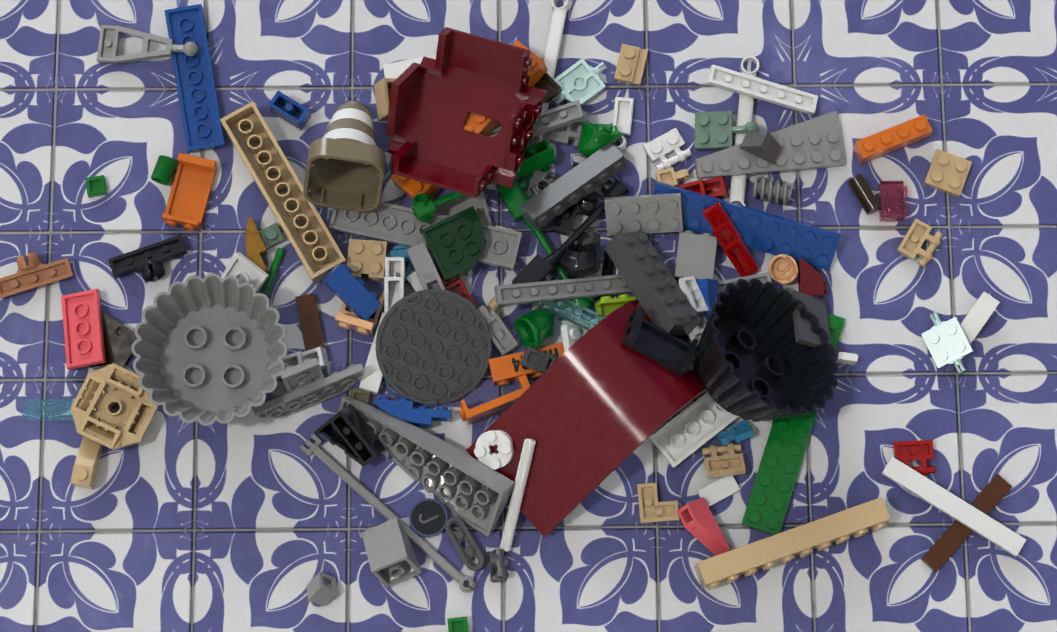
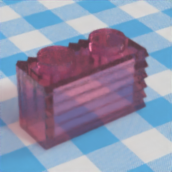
[878,181,908,222]

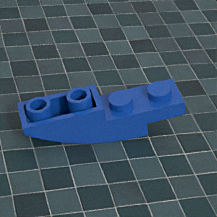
[374,397,452,429]

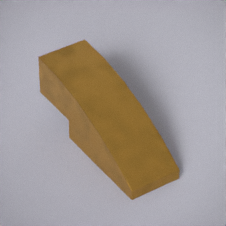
[245,217,269,274]

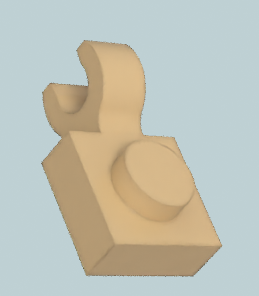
[655,167,689,186]

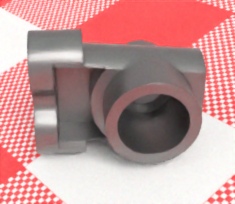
[530,172,557,196]
[484,549,508,583]

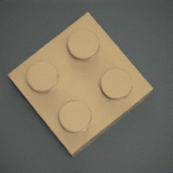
[923,149,972,198]

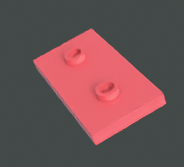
[61,289,106,370]

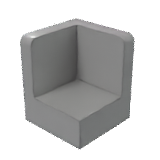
[307,572,338,606]

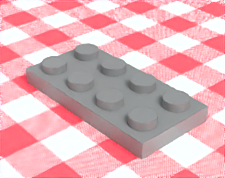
[604,193,683,236]

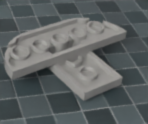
[252,358,364,419]

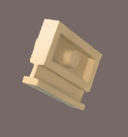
[614,44,648,86]

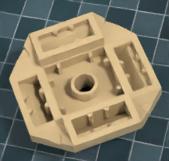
[70,363,159,450]

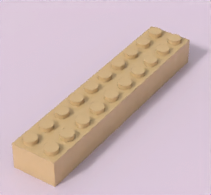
[220,102,347,284]
[694,497,891,591]

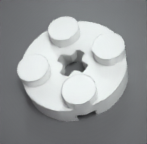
[474,430,514,470]

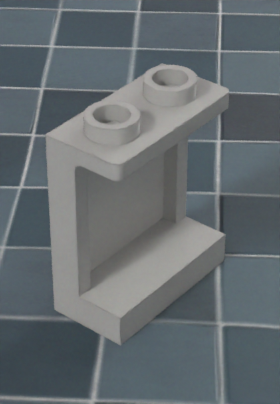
[674,231,717,282]

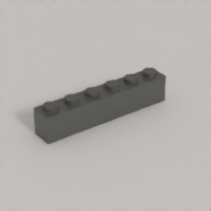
[520,142,626,230]

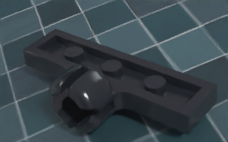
[551,162,597,237]
[108,234,188,282]

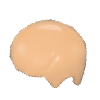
[768,254,798,284]

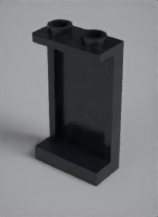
[622,306,698,377]

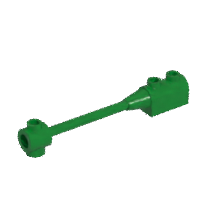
[411,140,556,223]
[497,178,594,316]

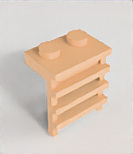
[335,291,384,336]

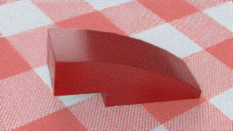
[676,176,729,199]

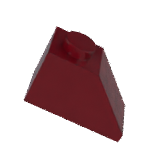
[797,258,827,299]

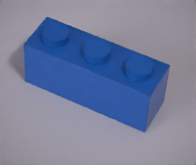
[321,264,381,320]

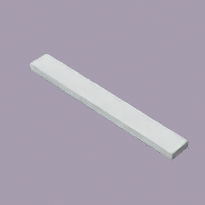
[881,457,1026,557]

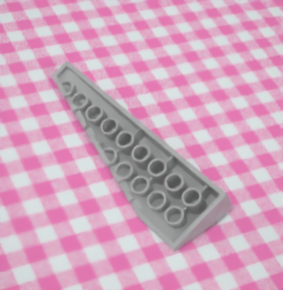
[338,395,515,537]

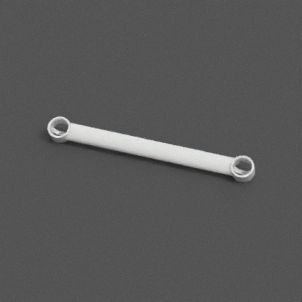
[527,0,572,147]
[729,56,760,206]

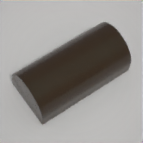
[847,174,880,215]

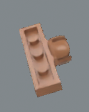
[0,252,74,299]

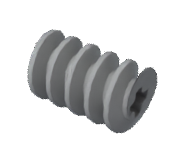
[752,175,794,206]

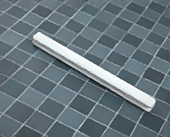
[499,438,536,552]

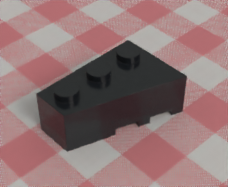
[314,404,386,467]

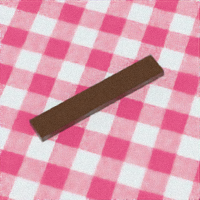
[920,474,1012,573]

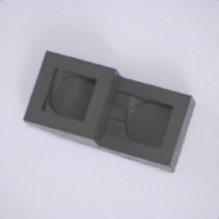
[519,346,559,374]

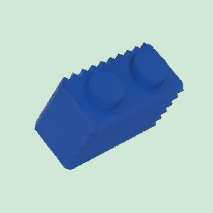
[269,91,311,130]

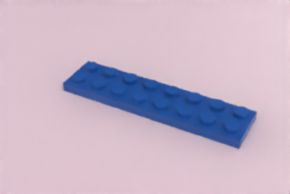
[164,4,225,153]

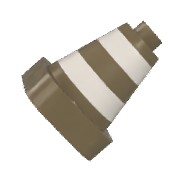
[303,101,386,212]

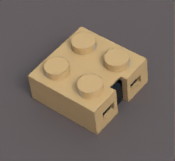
[347,239,388,282]

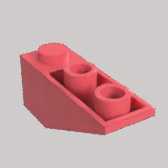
[677,497,731,556]

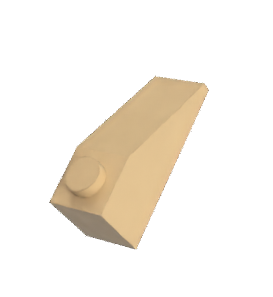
[70,436,103,490]

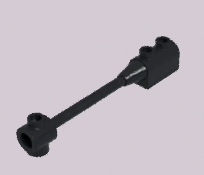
[512,179,629,284]

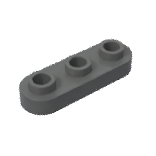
[445,517,484,571]

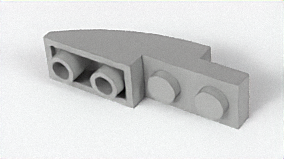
[406,242,445,290]

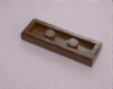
[295,293,325,351]

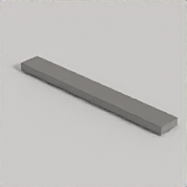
[494,274,633,306]

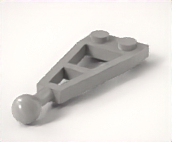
[96,25,198,64]

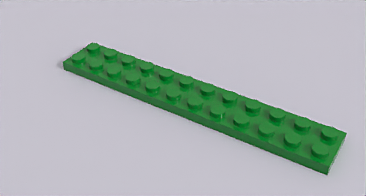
[741,313,845,535]

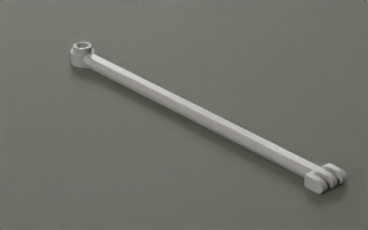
[299,433,475,593]

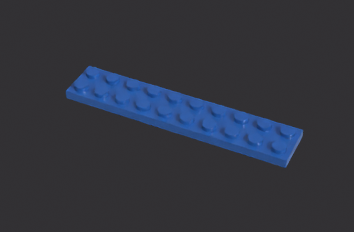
[653,181,841,271]

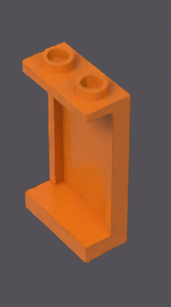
[161,153,218,231]
[458,374,530,425]

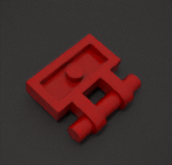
[893,440,935,476]

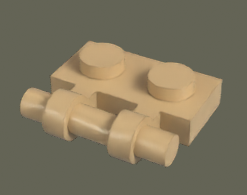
[897,218,943,267]
[702,443,746,478]

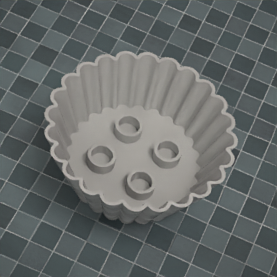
[131,273,288,426]

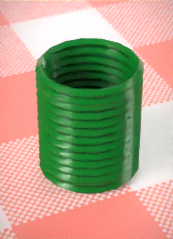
[151,155,178,185]

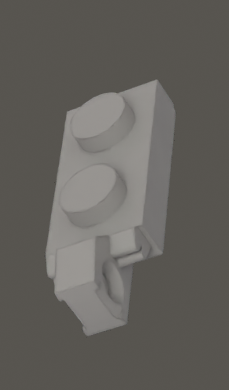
[477,304,519,356]

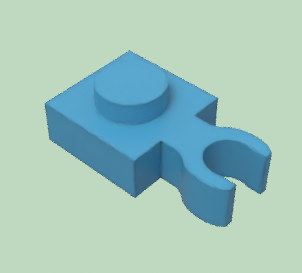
[718,420,754,445]

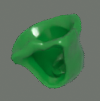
[577,121,622,158]
[514,306,555,349]

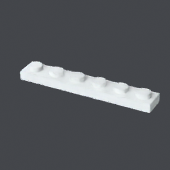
[707,64,818,115]

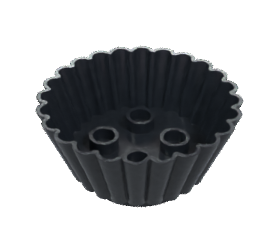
[696,278,838,422]

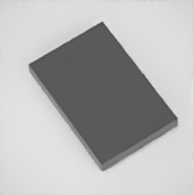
[791,290,831,347]

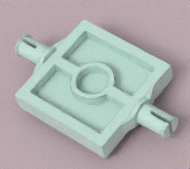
[552,58,607,106]
[921,312,974,374]

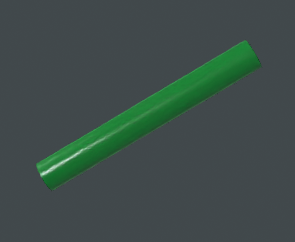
[262,248,285,297]

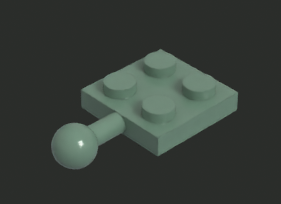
[695,111,759,151]

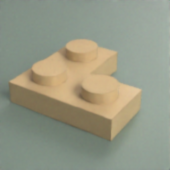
[637,483,679,524]

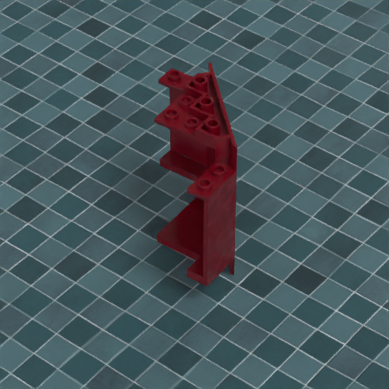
[386,27,547,198]

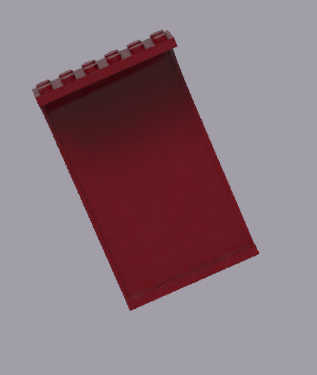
[466,300,707,537]

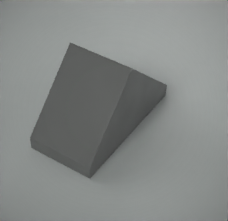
[739,131,781,164]

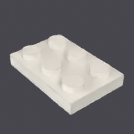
[221,252,269,294]

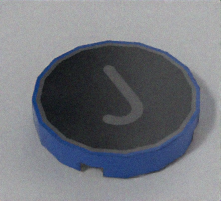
[409,498,448,538]

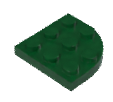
[421,206,485,282]

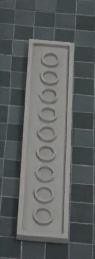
[328,201,523,270]

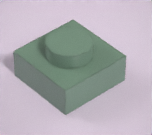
[259,223,285,249]

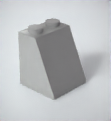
[361,517,422,588]

